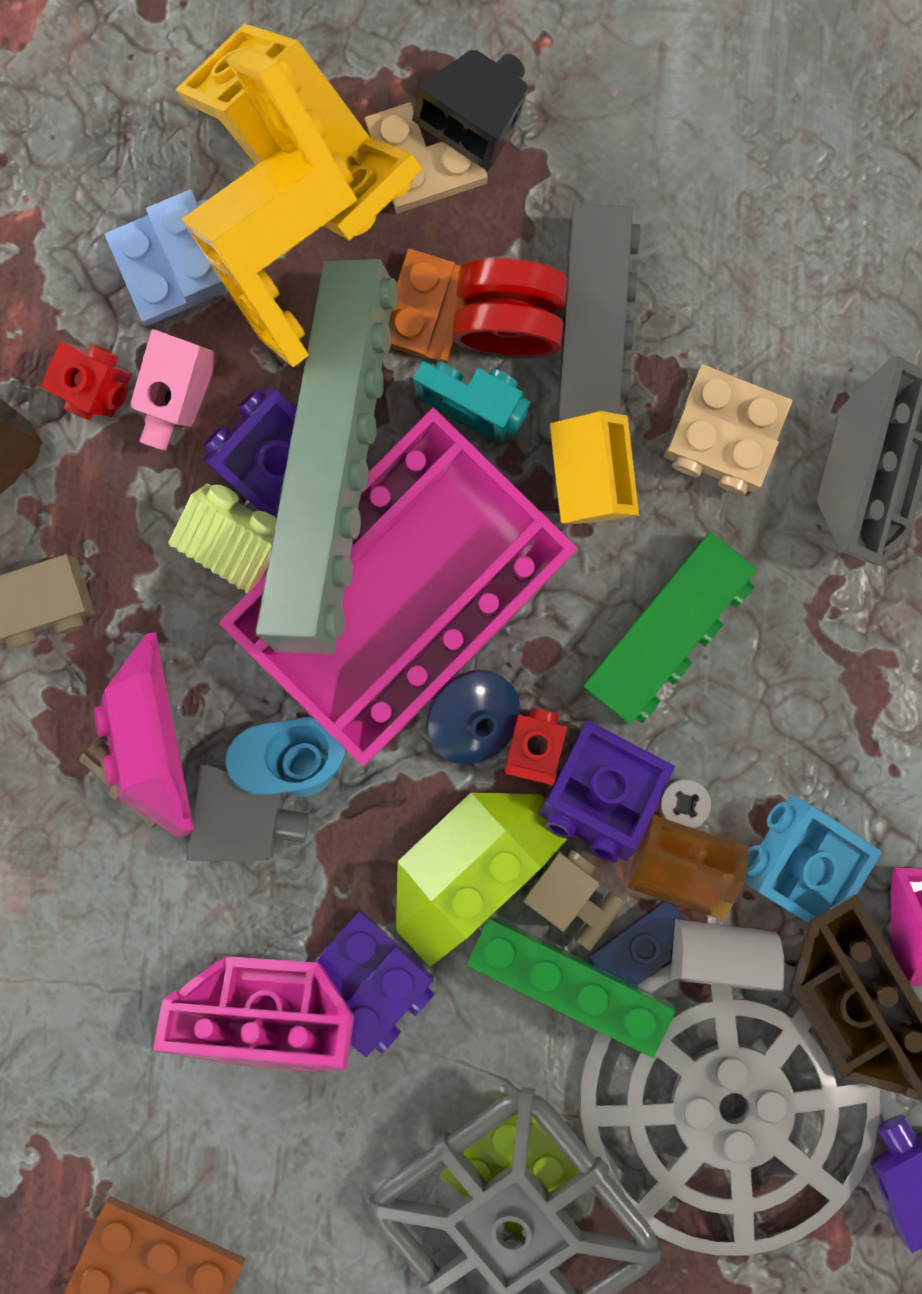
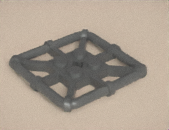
[368,1087,663,1294]

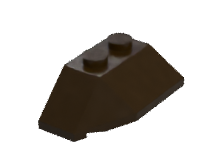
[789,894,922,1100]

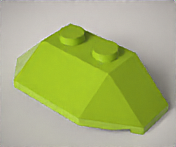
[396,792,567,967]

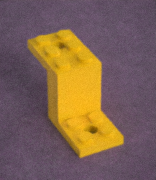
[175,23,423,241]
[181,47,357,367]

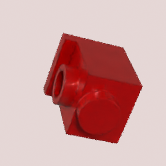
[503,708,567,786]

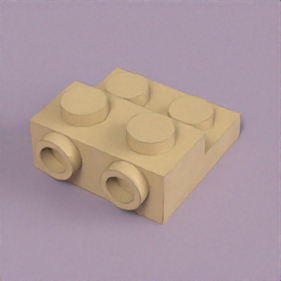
[664,364,793,495]

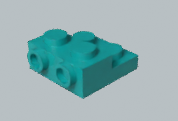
[413,361,531,445]

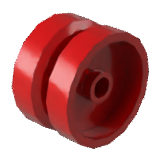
[452,258,568,358]

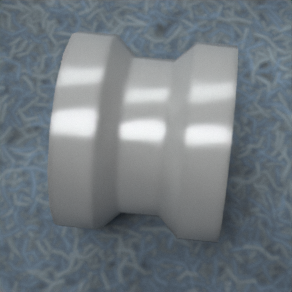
[657,779,711,829]

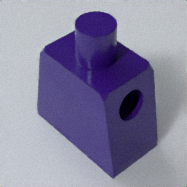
[871,1115,922,1253]

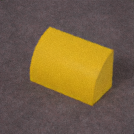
[550,411,639,524]

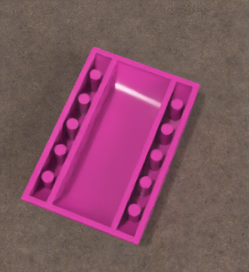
[219,407,578,767]

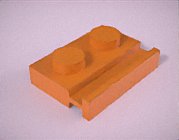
[389,248,466,364]

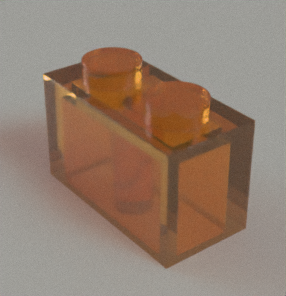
[628,815,749,920]

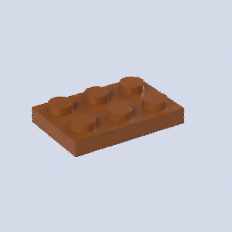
[64,1196,246,1294]

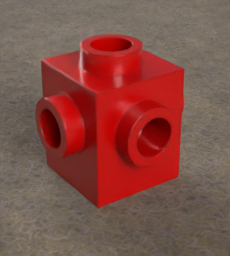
[41,341,133,420]

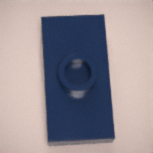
[588,897,686,985]

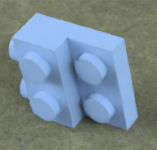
[104,189,228,327]

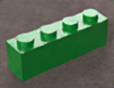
[580,531,757,725]
[467,916,677,1059]

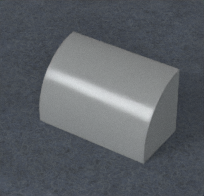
[670,919,784,991]

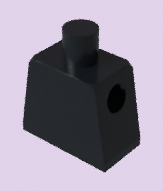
[412,50,529,171]

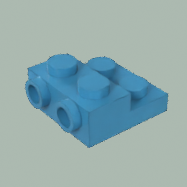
[739,795,882,924]

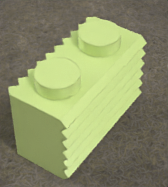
[168,483,277,594]

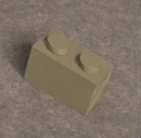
[0,554,96,650]

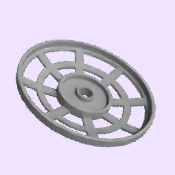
[580,961,880,1256]

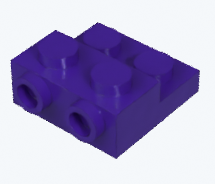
[202,387,297,518]
[538,720,675,862]
[314,909,435,1057]

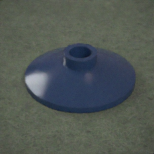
[426,670,520,764]

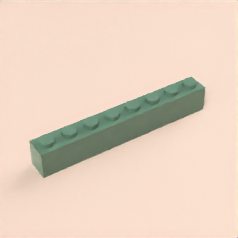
[256,259,398,654]

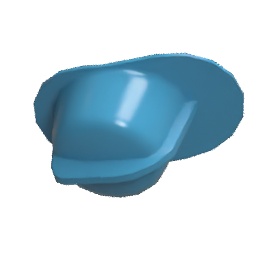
[225,717,346,797]

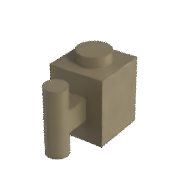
[521,849,626,951]

